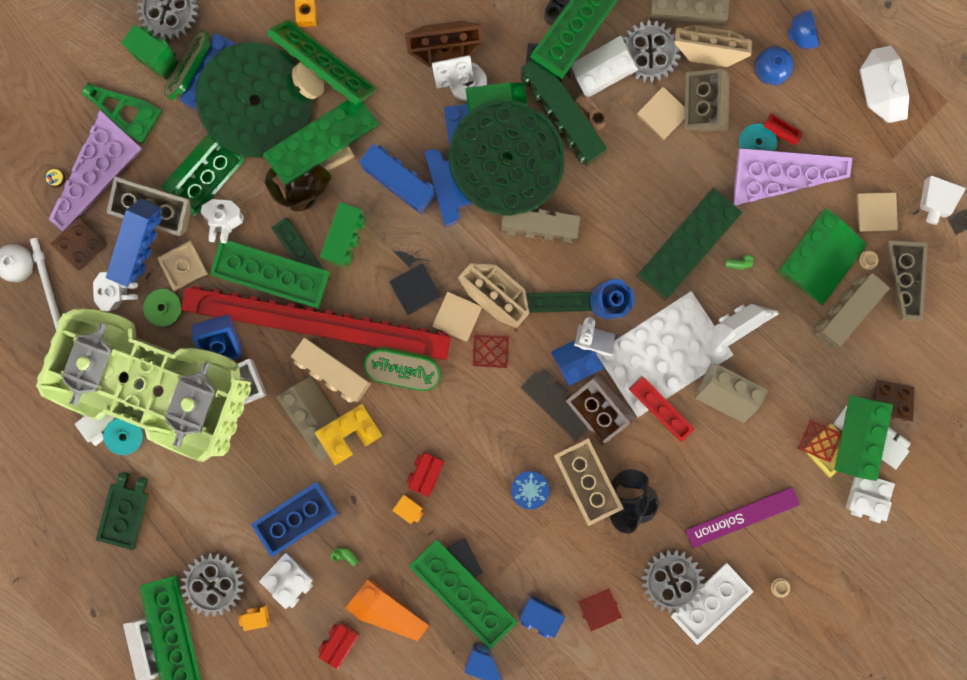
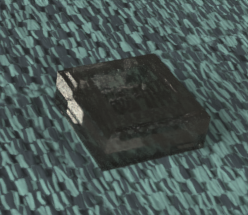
[947,209,967,235]

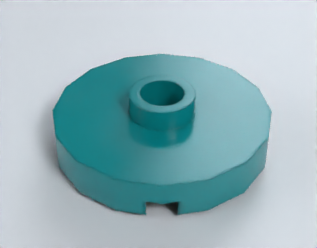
[738,124,777,151]
[103,418,143,455]

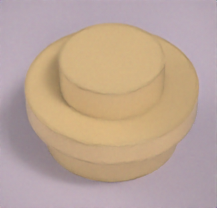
[859,250,879,270]
[771,578,790,598]

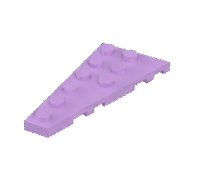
[49,110,143,232]
[732,148,852,206]

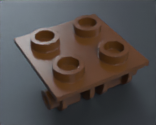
[50,218,106,271]
[875,380,914,422]

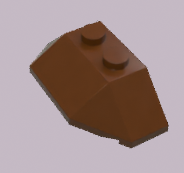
[405,21,483,67]

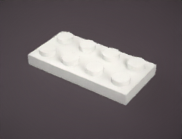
[670,562,753,645]

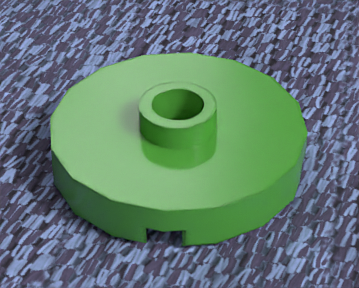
[143,289,182,327]

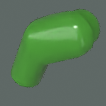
[726,255,754,270]
[330,548,360,567]

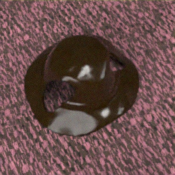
[265,165,332,211]

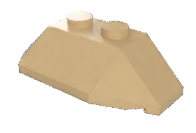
[675,25,752,67]
[458,263,529,328]

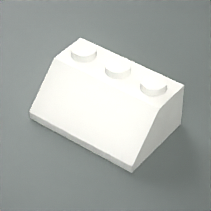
[572,36,639,97]
[123,617,159,680]

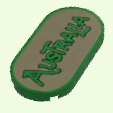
[164,30,211,100]
[364,347,441,391]

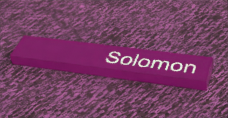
[685,487,800,548]

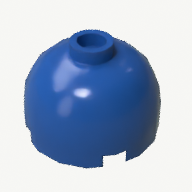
[788,10,820,49]
[754,46,794,86]

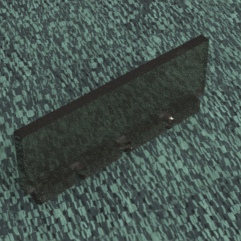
[520,369,587,441]

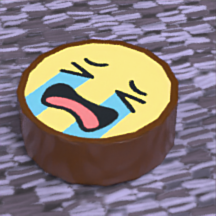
[45,168,66,188]

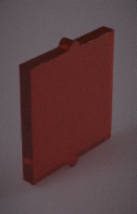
[578,588,622,631]

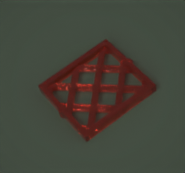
[473,335,509,368]
[798,420,841,463]

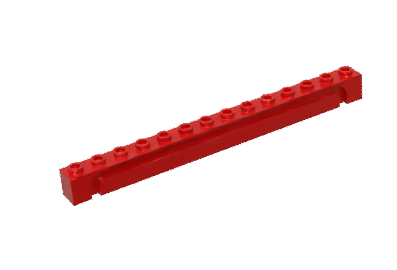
[181,285,451,361]

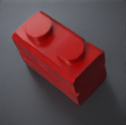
[406,452,445,497]
[318,621,360,669]

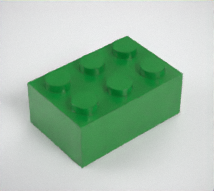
[121,24,178,80]
[320,202,366,269]

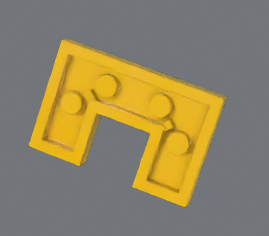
[315,404,382,466]

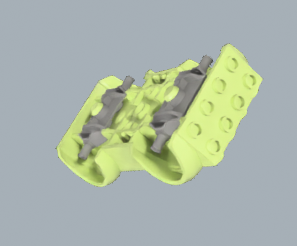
[36,309,251,462]

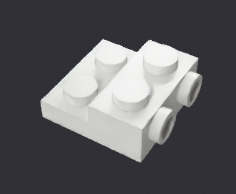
[845,477,895,523]
[259,552,314,609]

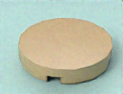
[292,62,325,99]

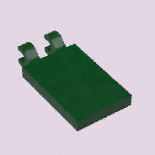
[96,472,149,550]

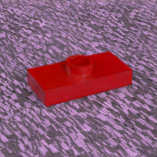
[763,113,803,146]

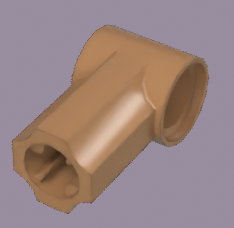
[575,94,607,130]

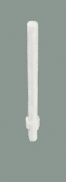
[30,238,60,331]

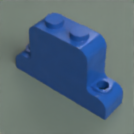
[424,149,472,227]

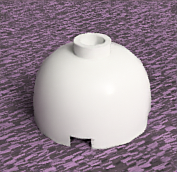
[0,244,35,282]

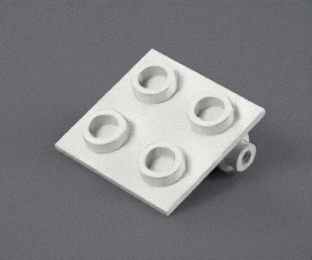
[432,55,474,88]
[574,317,615,356]

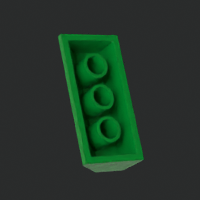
[161,134,245,216]
[834,395,893,481]

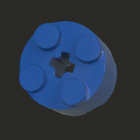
[590,279,635,319]

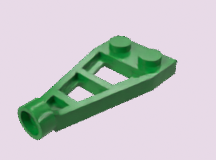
[82,82,162,144]

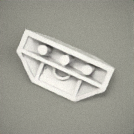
[859,46,909,123]
[709,304,779,356]

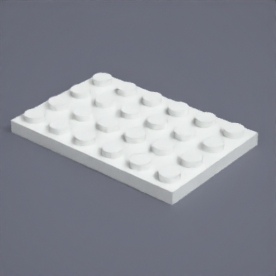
[596,291,733,418]

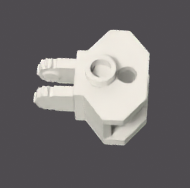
[201,199,244,243]
[93,272,138,311]

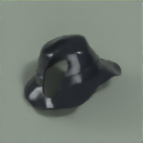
[609,469,659,534]

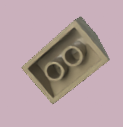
[684,69,730,132]
[694,364,768,423]

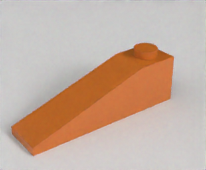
[345,577,430,641]

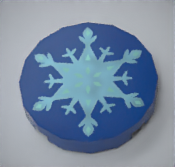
[511,471,550,510]

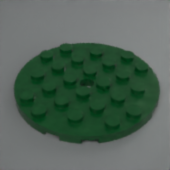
[196,42,311,158]
[448,100,565,216]

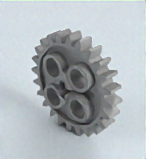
[137,0,200,41]
[623,20,681,83]
[642,550,705,614]
[180,553,245,617]

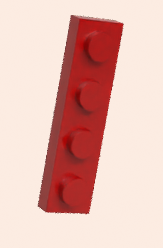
[629,376,695,442]

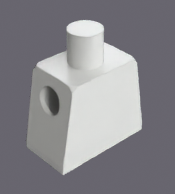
[920,176,966,225]

